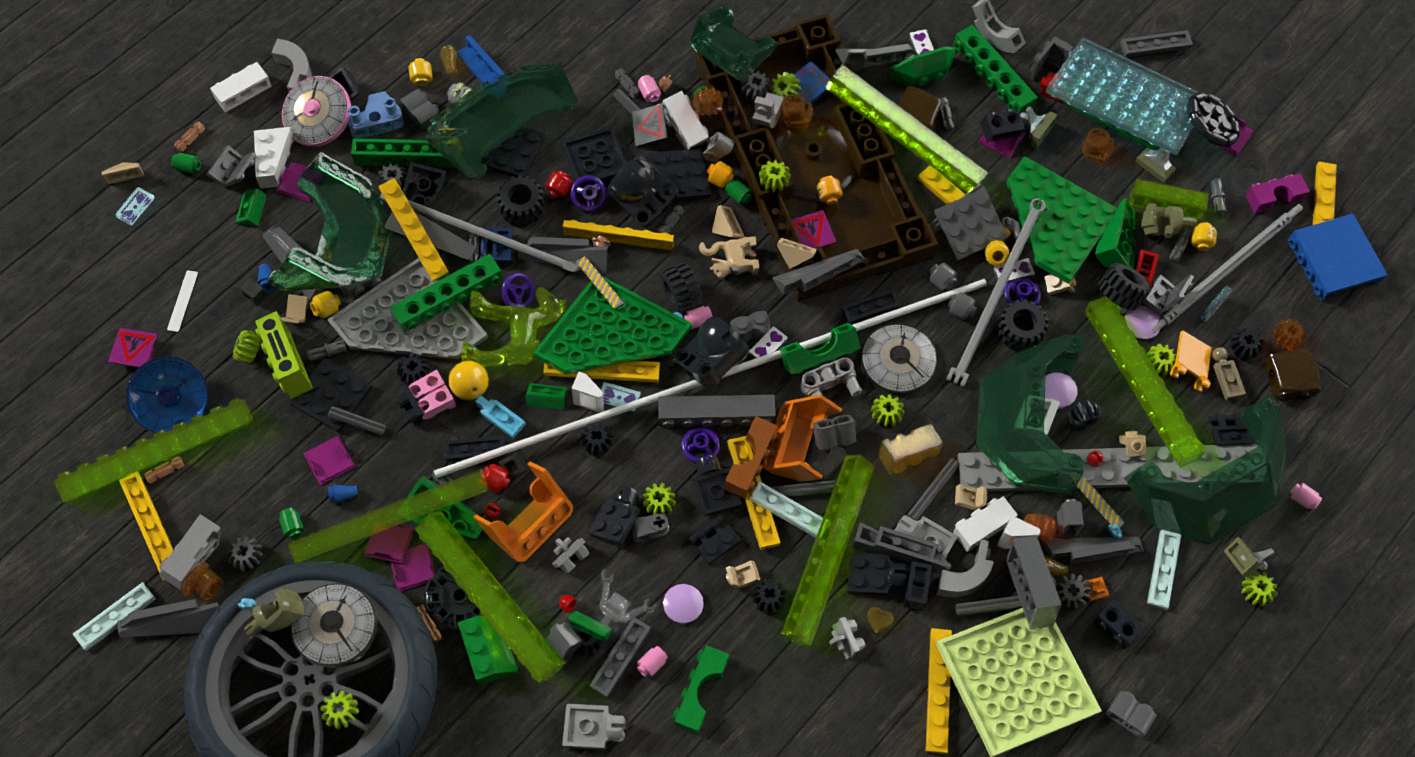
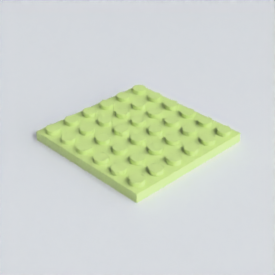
[935,608,1101,757]

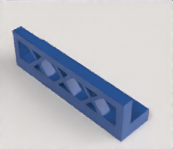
[457,35,513,102]

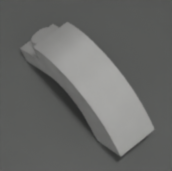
[972,0,1025,53]
[272,39,312,92]
[753,93,784,128]
[936,540,993,598]

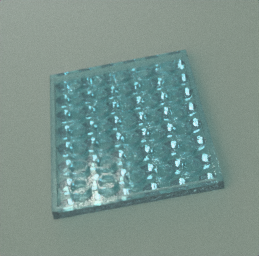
[1046,37,1197,155]

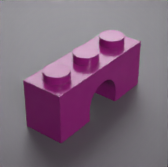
[1246,174,1310,214]

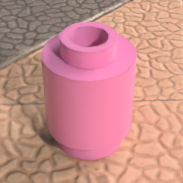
[638,75,661,102]
[684,306,712,329]
[1290,482,1322,511]
[637,646,668,677]

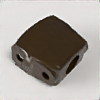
[891,86,942,138]
[1265,348,1321,400]

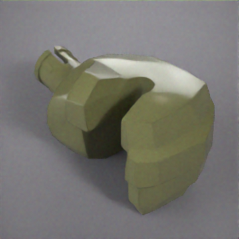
[1142,204,1197,238]
[244,588,305,637]

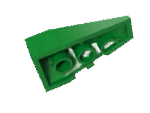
[1095,198,1136,269]
[398,475,483,539]

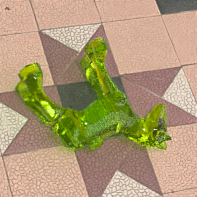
[462,287,567,367]

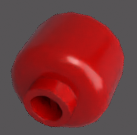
[546,171,572,199]
[479,464,510,493]

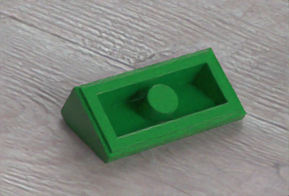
[235,188,266,226]
[526,383,568,410]
[568,611,612,642]

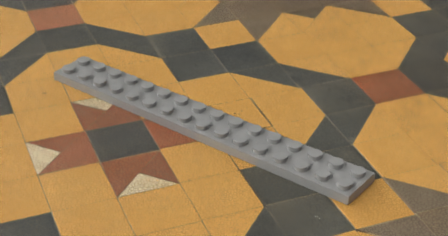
[957,443,1273,491]

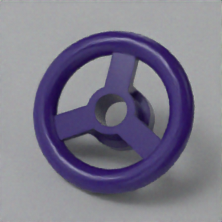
[571,176,607,212]
[502,273,534,310]
[1004,277,1041,306]
[681,427,720,463]

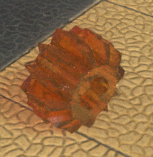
[693,86,723,118]
[1273,317,1307,350]
[1024,513,1057,541]

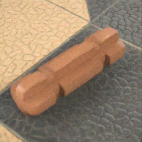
[174,122,205,152]
[144,456,184,483]
[416,604,442,643]

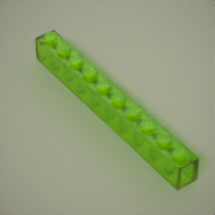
[825,65,988,193]
[1085,296,1205,468]
[53,398,255,503]
[781,455,875,646]
[288,469,489,564]
[415,511,565,683]

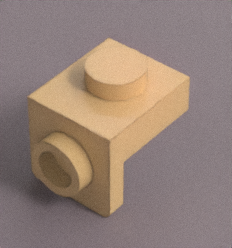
[1045,274,1076,295]
[1119,431,1147,457]
[955,484,987,510]
[726,560,760,589]

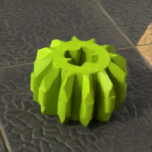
[770,72,801,103]
[759,160,791,192]
[233,330,261,364]
[1145,344,1177,377]
[871,394,904,427]
[642,483,676,515]
[1241,571,1278,606]
[321,691,359,729]

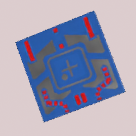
[794,62,834,107]

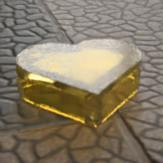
[867,607,894,633]

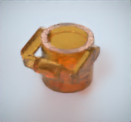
[782,94,813,128]
[1082,128,1114,164]
[180,562,223,600]

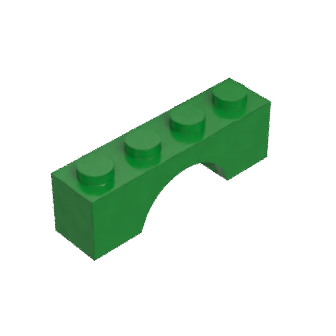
[779,323,861,374]
[672,645,729,736]

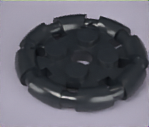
[1187,92,1240,147]
[423,562,497,633]

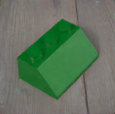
[458,615,518,686]

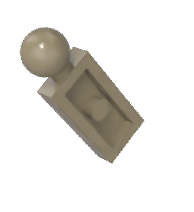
[1212,347,1246,400]

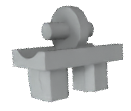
[552,537,589,573]
[829,617,866,659]

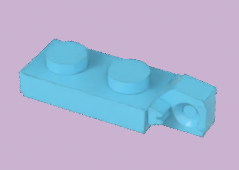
[475,396,526,439]

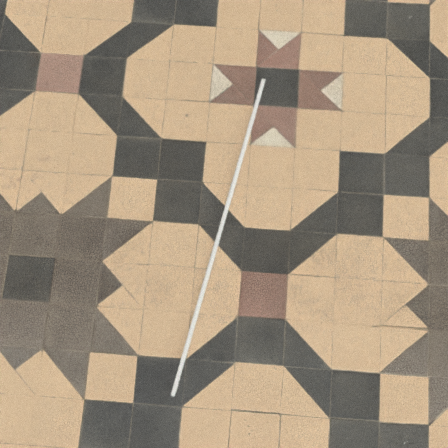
[434,279,987,478]

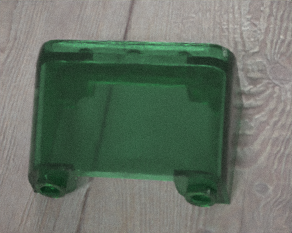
[690,5,778,80]

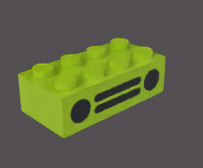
[255,311,313,399]

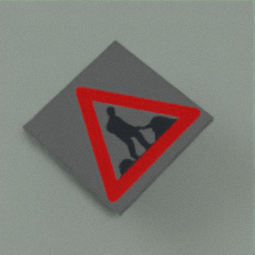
[632,103,667,147]

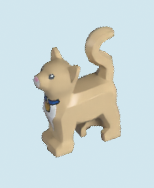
[699,237,759,279]

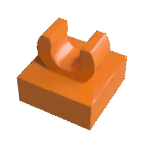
[1085,577,1109,603]

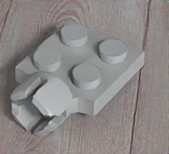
[894,515,957,571]
[562,704,626,750]

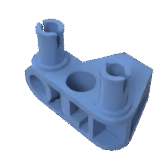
[348,91,404,139]

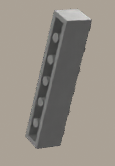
[658,395,776,428]

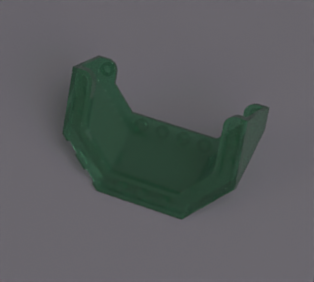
[425,62,578,178]
[267,152,393,292]
[976,334,1085,494]
[1124,393,1287,544]

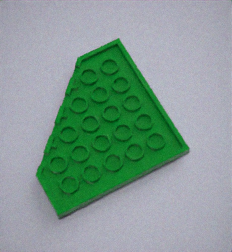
[1006,156,1117,284]
[533,276,692,374]

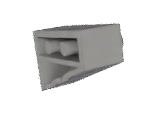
[160,514,221,590]

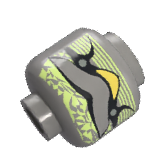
[447,83,475,109]

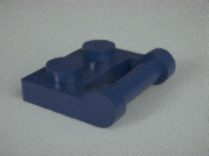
[478,228,513,264]

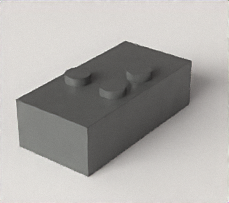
[1006,536,1061,629]

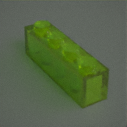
[1129,179,1209,220]

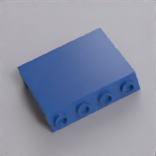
[1288,214,1387,301]

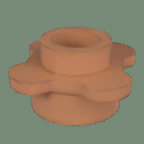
[658,75,673,92]
[592,236,611,249]

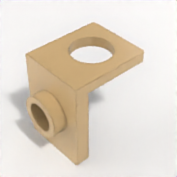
[281,294,308,323]

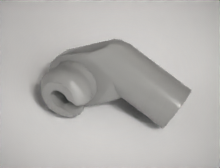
[1002,217,1021,241]

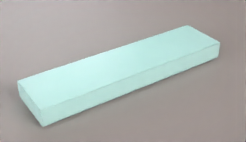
[749,482,828,539]
[1147,530,1181,610]
[73,582,156,651]

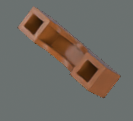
[723,416,778,498]

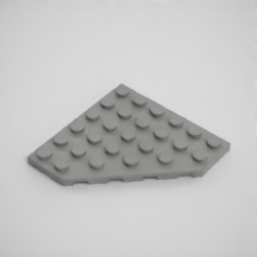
[328,258,488,359]

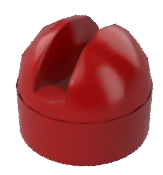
[1087,450,1104,468]
[484,503,501,520]
[559,595,577,613]

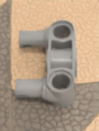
[801,358,862,397]

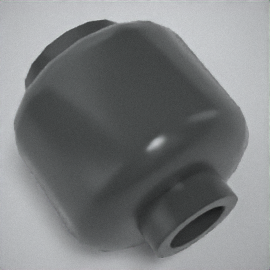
[930,263,958,290]
[948,293,977,320]

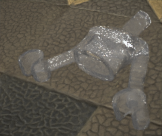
[599,569,656,626]

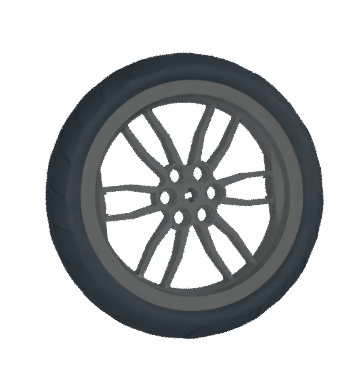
[184,562,437,757]

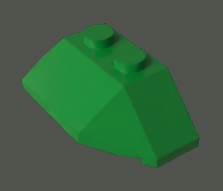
[889,47,956,87]

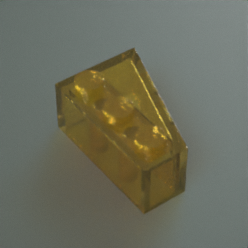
[878,424,943,475]

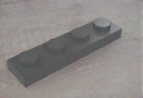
[1120,30,1193,57]
[589,617,651,698]

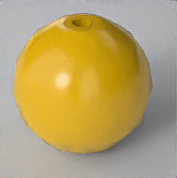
[449,361,489,400]

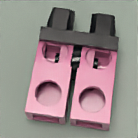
[396,370,456,424]

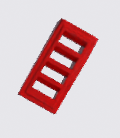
[1135,249,1159,287]

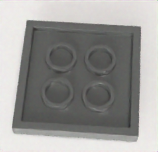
[934,188,1008,261]

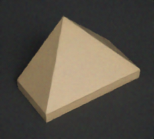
[102,162,144,184]
[712,205,745,239]
[777,238,817,269]

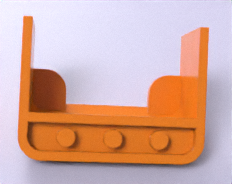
[762,394,842,482]
[473,462,573,562]

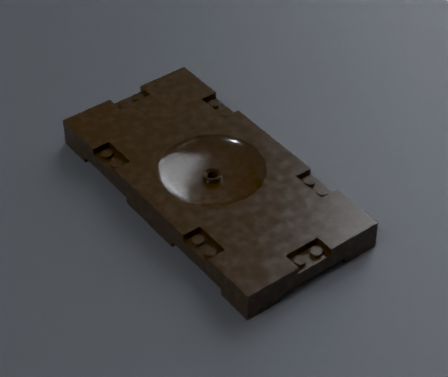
[696,14,938,302]

